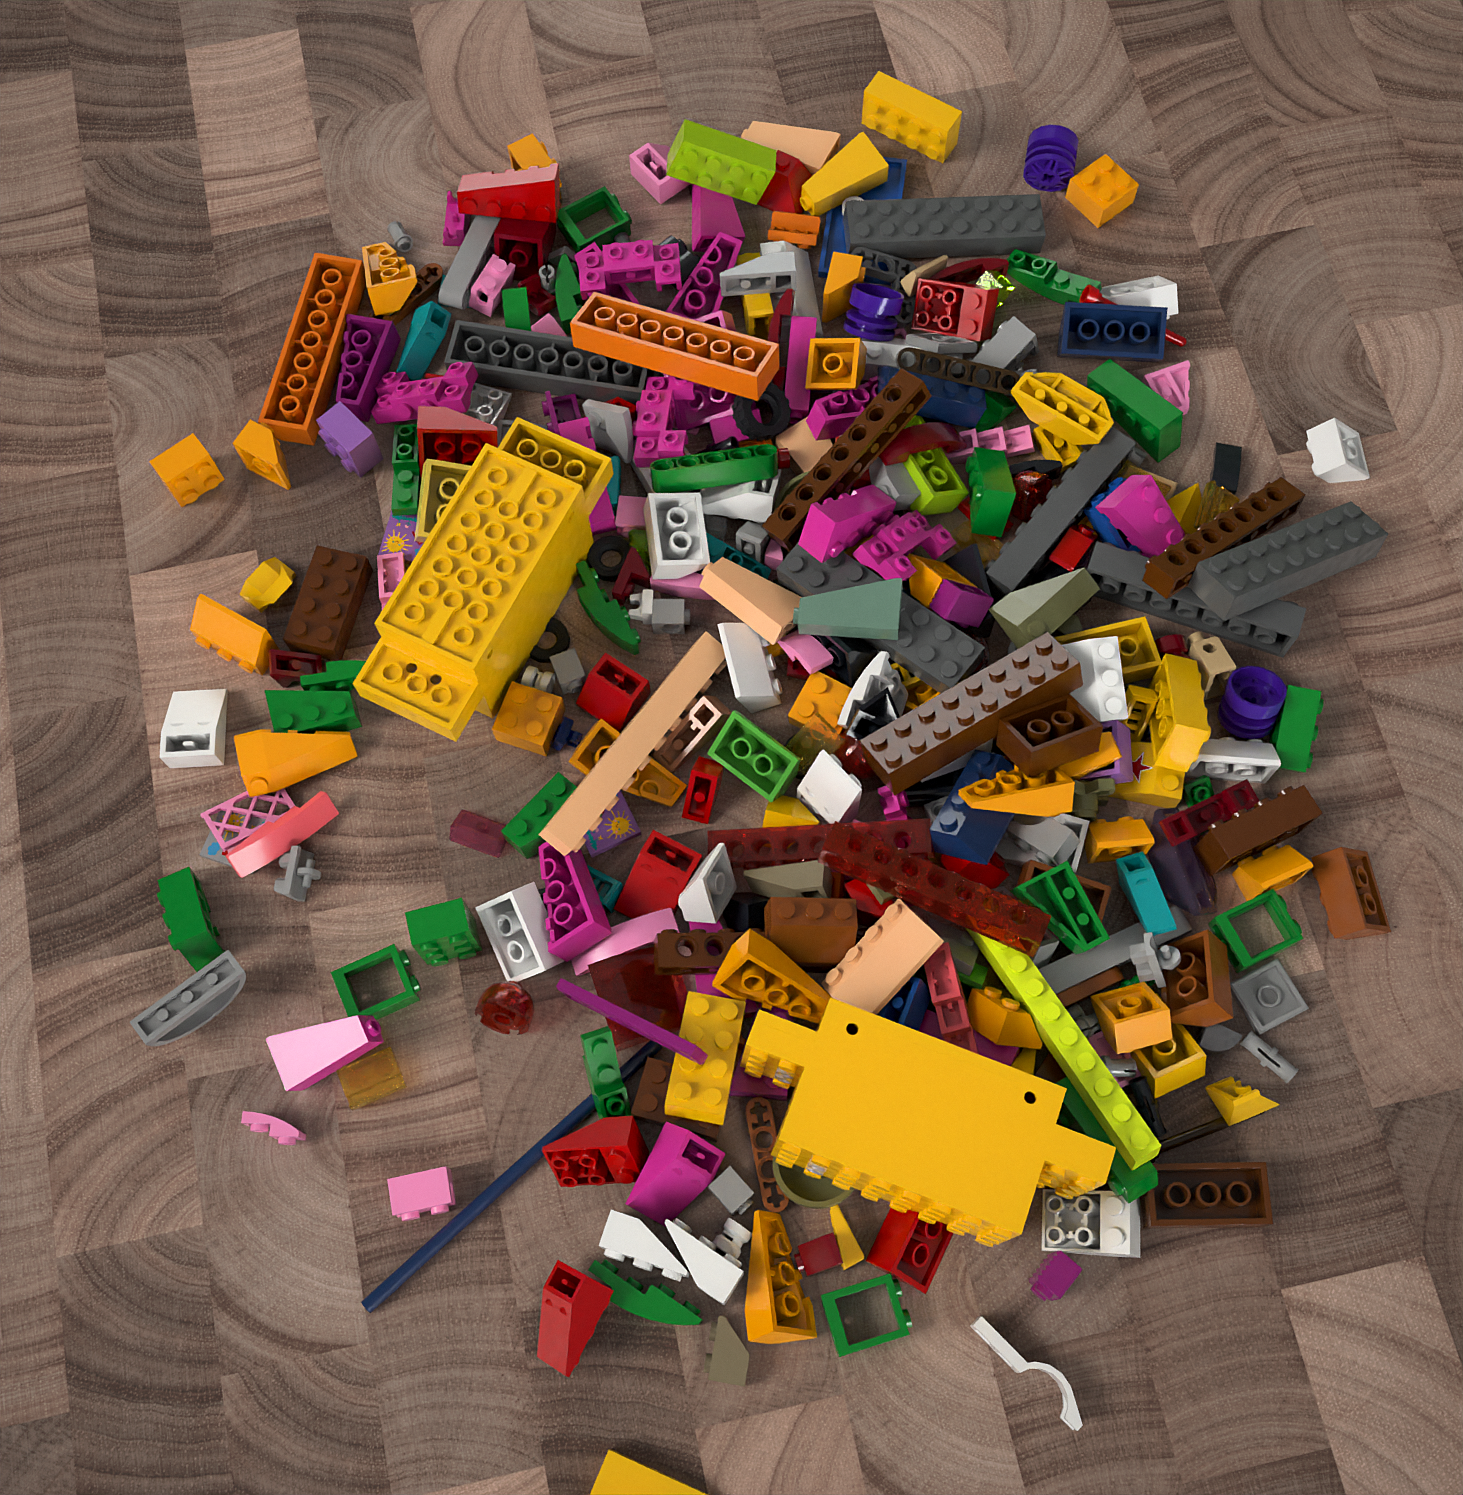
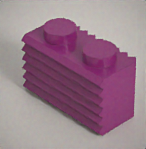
[929,579,994,628]
[1029,1251,1083,1301]

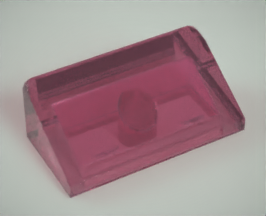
[449,809,507,858]

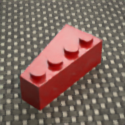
[457,163,560,223]

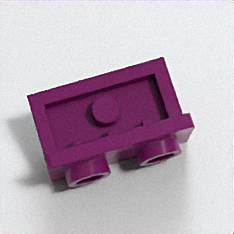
[541,391,581,436]

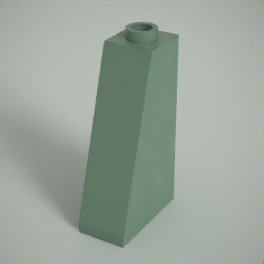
[793,578,902,640]

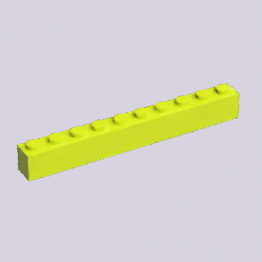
[965,900,1161,1171]

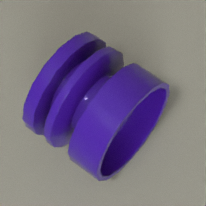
[1023,125,1079,192]
[843,283,904,341]
[1217,666,1287,739]

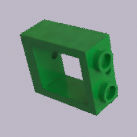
[556,186,632,254]
[1208,888,1304,974]
[330,944,421,1020]
[820,1273,913,1357]

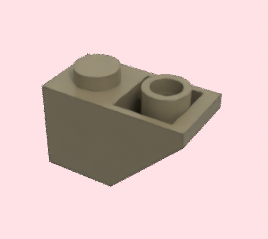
[703,1316,750,1387]

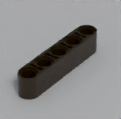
[896,347,1020,394]

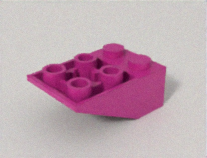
[625,1122,726,1227]

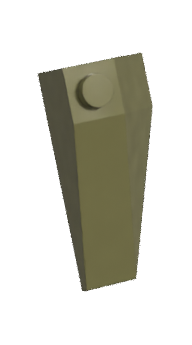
[988,567,1100,649]

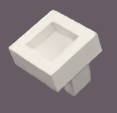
[629,589,655,624]

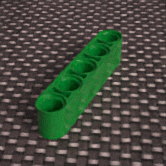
[650,444,778,493]

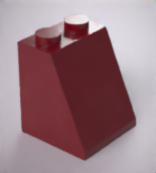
[494,218,556,281]

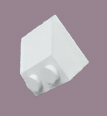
[1306,418,1370,483]
[678,843,737,924]

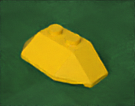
[1011,372,1114,445]

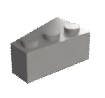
[961,316,1040,392]

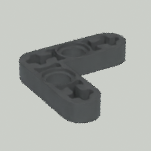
[851,247,917,329]

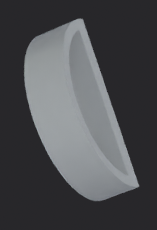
[130,950,246,1046]

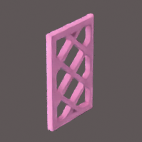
[200,788,295,852]

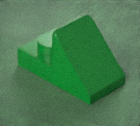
[968,391,1017,433]

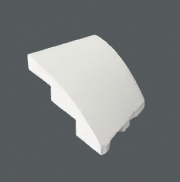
[837,651,908,729]

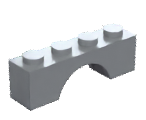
[1002,817,1081,866]

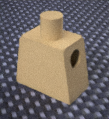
[1187,632,1236,700]

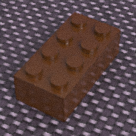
[283,545,373,661]
[1192,785,1323,877]
[1141,1162,1273,1229]

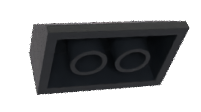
[943,544,995,640]
[811,635,877,688]

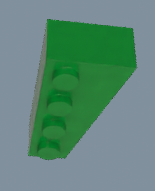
[1087,359,1183,463]
[1056,1077,1158,1204]

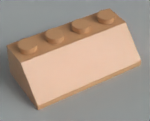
[821,898,944,1015]

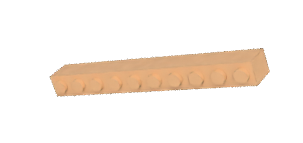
[538,631,727,856]

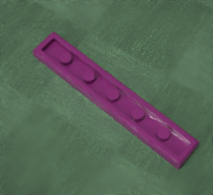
[556,978,708,1065]

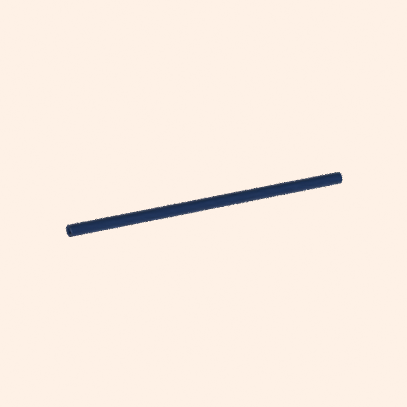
[361,1040,663,1313]

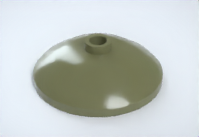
[773,1156,855,1209]

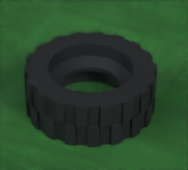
[732,382,791,442]

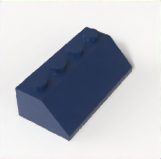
[1057,302,1168,363]
[878,365,986,429]
[929,749,1015,865]

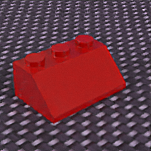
[866,1208,954,1294]

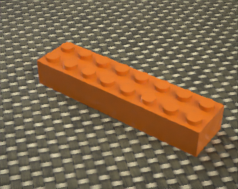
[258,253,366,446]
[570,292,780,401]

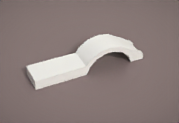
[970,1316,1083,1431]

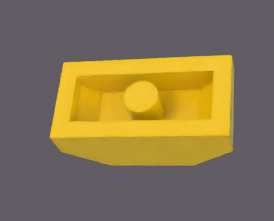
[1033,426,1084,473]
[240,557,296,613]

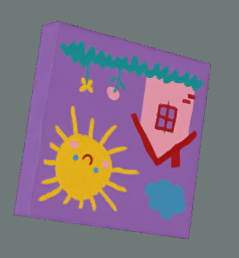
[378,511,424,565]
[583,790,641,857]

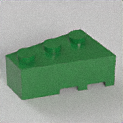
[966,447,1016,537]
[1269,685,1324,773]
[264,690,362,734]
[501,772,602,859]
[1010,861,1110,955]
[157,867,226,972]

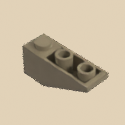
[743,859,833,898]

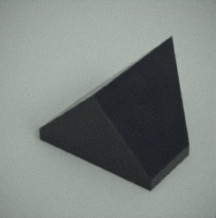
[845,687,900,740]
[722,892,770,932]

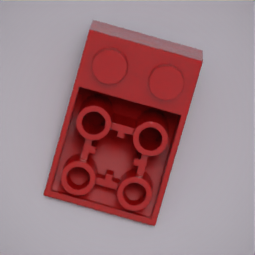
[911,278,999,341]
[614,830,703,919]
[542,1116,650,1187]
[537,1260,614,1377]

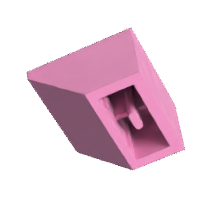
[629,143,691,204]

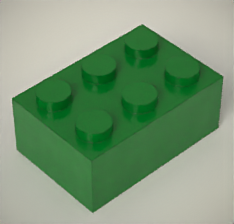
[405,898,483,967]

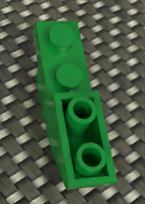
[1007,249,1102,305]
[555,253,584,335]
[391,424,421,516]
[576,560,641,655]
[300,660,366,691]
[580,1026,632,1120]
[588,1259,703,1326]

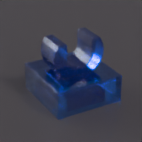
[550,717,583,751]

